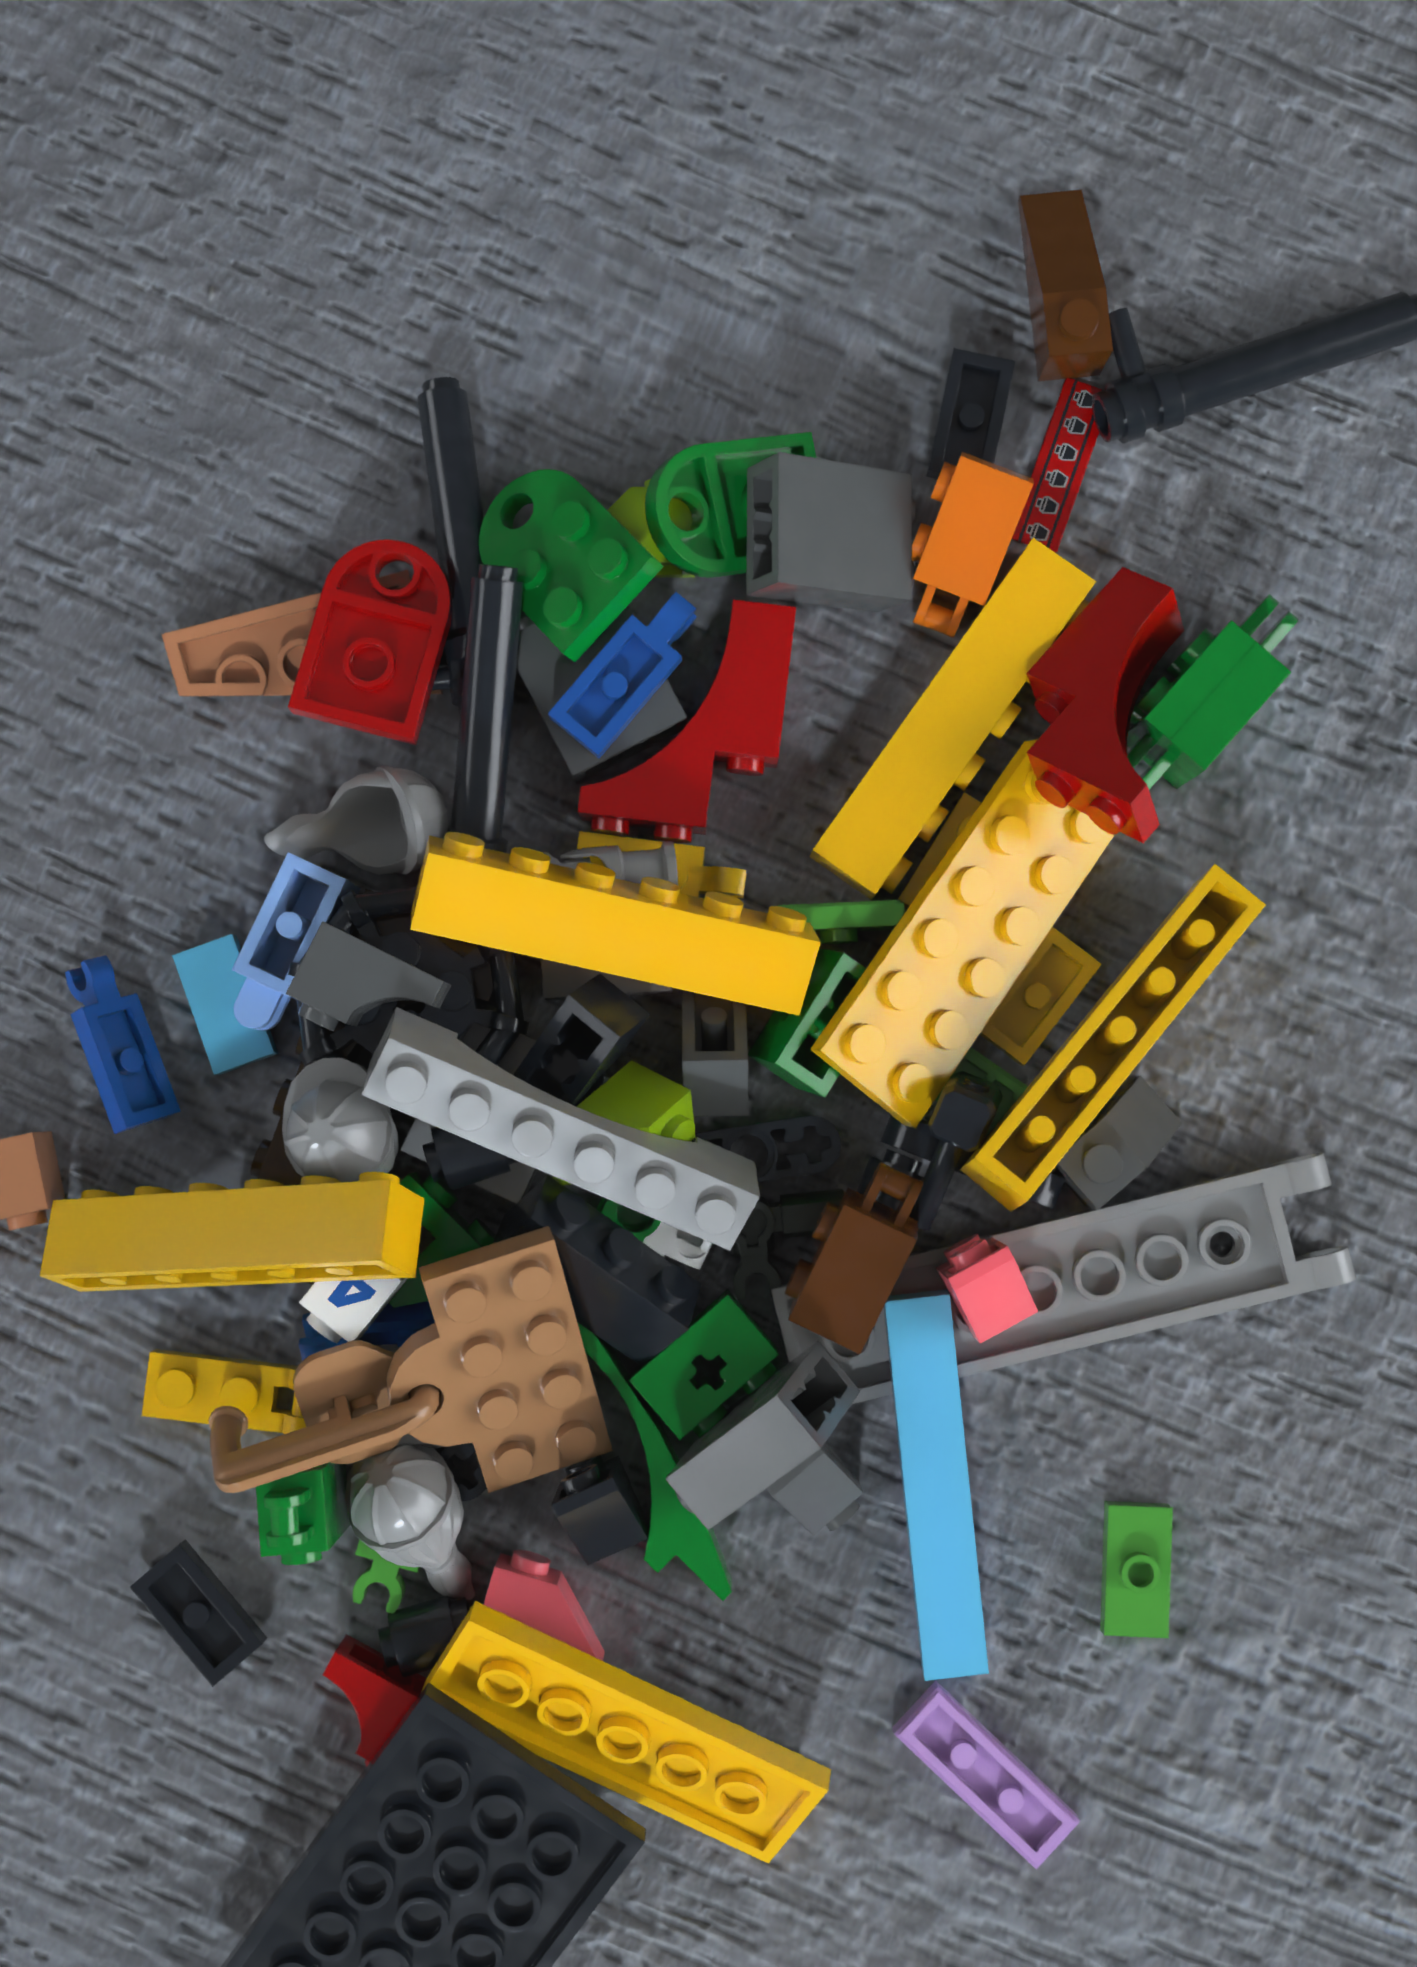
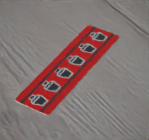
[1012,378,1103,553]

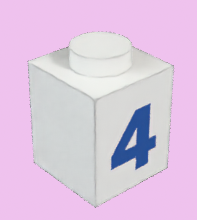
[299,1278,408,1343]

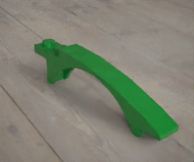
[389,1172,732,1601]

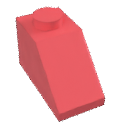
[484,1550,605,1661]

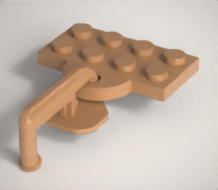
[208,1226,613,1493]

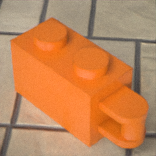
[912,452,1034,638]

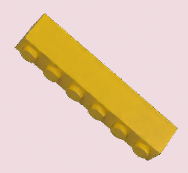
[810,538,1096,900]
[410,832,821,1016]
[960,864,1266,1212]
[40,1172,424,1292]

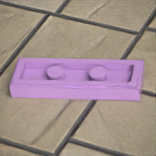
[892,1680,1080,1870]

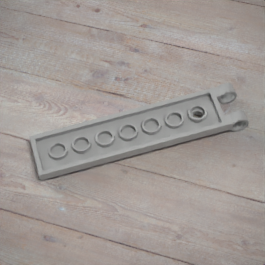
[771,1153,1356,1404]

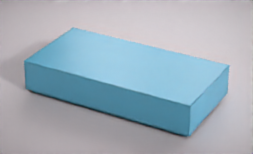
[172,934,278,1075]

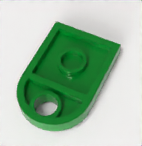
[645,432,817,578]
[479,469,664,662]

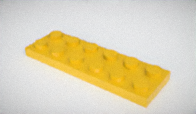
[810,739,1114,1128]
[421,1601,831,1864]

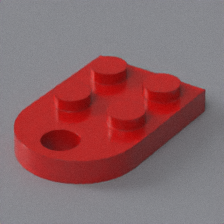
[288,539,453,745]

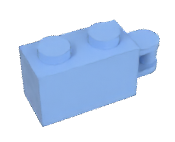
[232,852,361,1031]

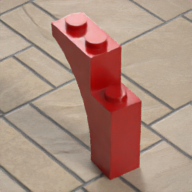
[1026,567,1184,844]
[578,599,796,843]

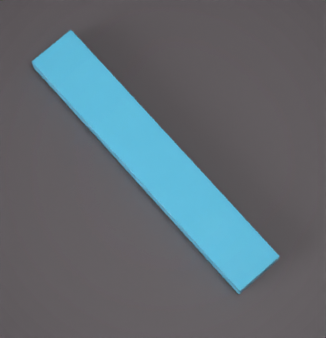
[884,1289,989,1681]

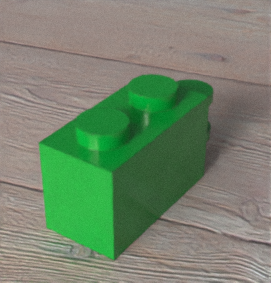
[256,1462,350,1565]

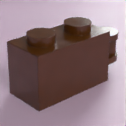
[784,1162,923,1354]

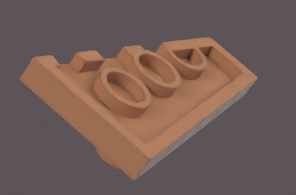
[161,570,443,697]

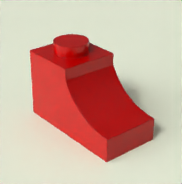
[322,1634,426,1766]

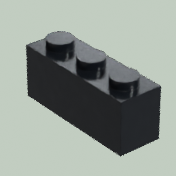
[493,1175,701,1367]

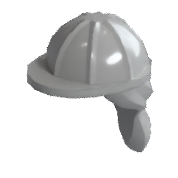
[264,765,448,875]
[282,1058,398,1182]
[345,1444,475,1601]

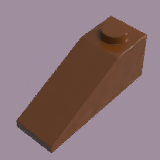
[1018,189,1113,382]

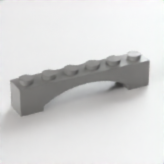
[362,1007,760,1251]

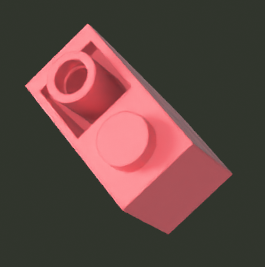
[936,1234,1038,1344]

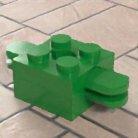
[1127,594,1299,790]

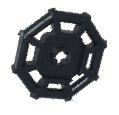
[288,885,529,1113]

